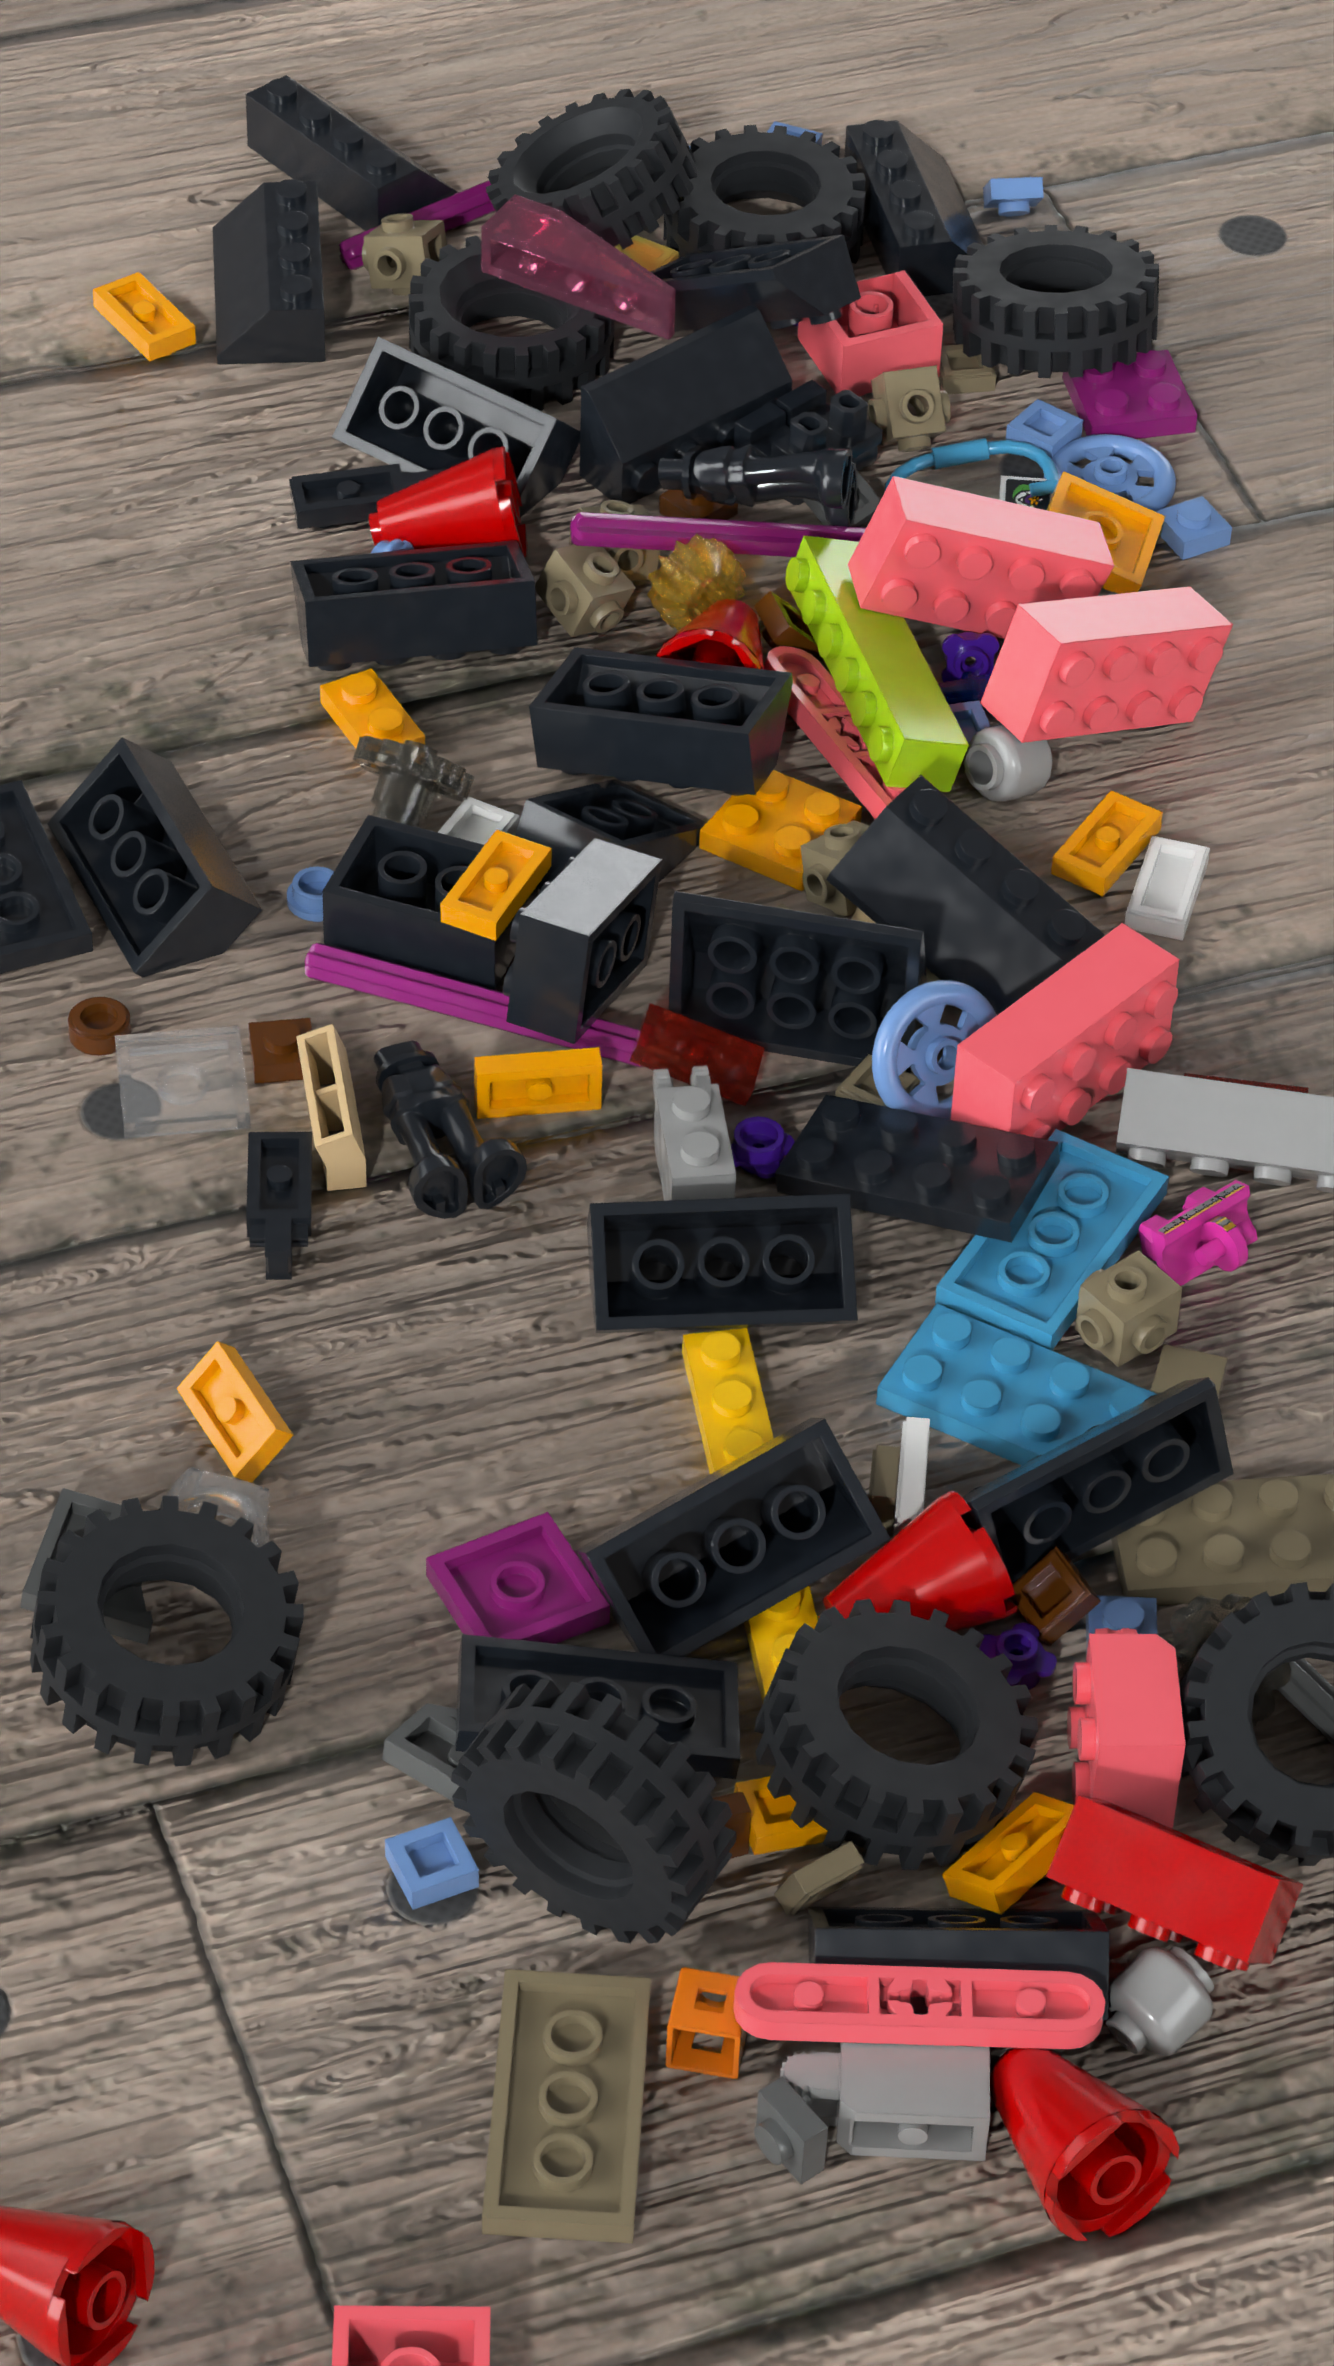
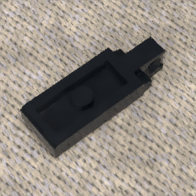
[289,464,444,529]
[246,1132,313,1280]

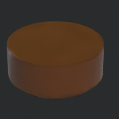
[68,997,131,1056]

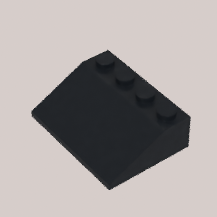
[668,891,927,1074]

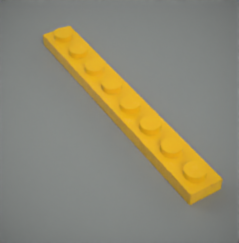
[682,1328,818,1703]

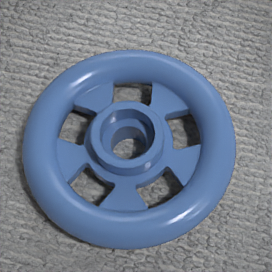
[1044,434,1176,511]
[872,980,997,1120]

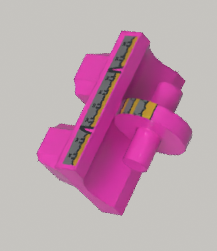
[1138,1180,1258,1286]

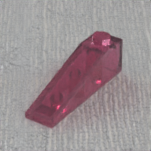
[481,194,676,340]

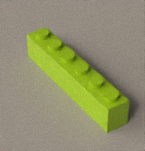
[785,536,969,792]

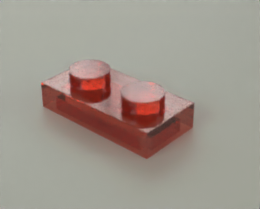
[629,1003,765,1106]

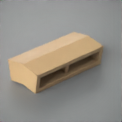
[296,1024,367,1191]

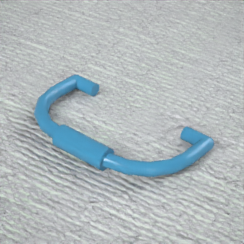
[885,438,1060,497]

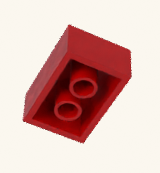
[1046,1795,1303,1972]

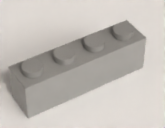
[1116,1068,1334,1194]

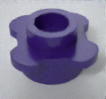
[941,632,999,689]
[731,1116,795,1179]
[979,1623,1057,1690]

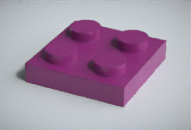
[1062,349,1197,439]
[426,1512,610,1644]

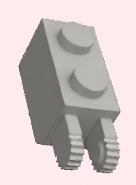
[653,1066,736,1201]
[780,2042,990,2161]

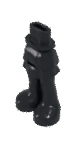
[658,445,857,527]
[374,1041,527,1219]

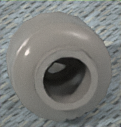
[964,724,1053,802]
[1106,1946,1214,2056]

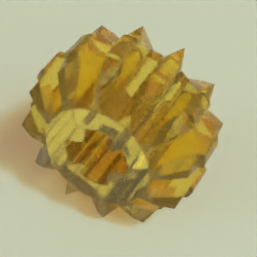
[647,534,747,631]

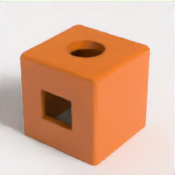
[666,1967,747,2079]

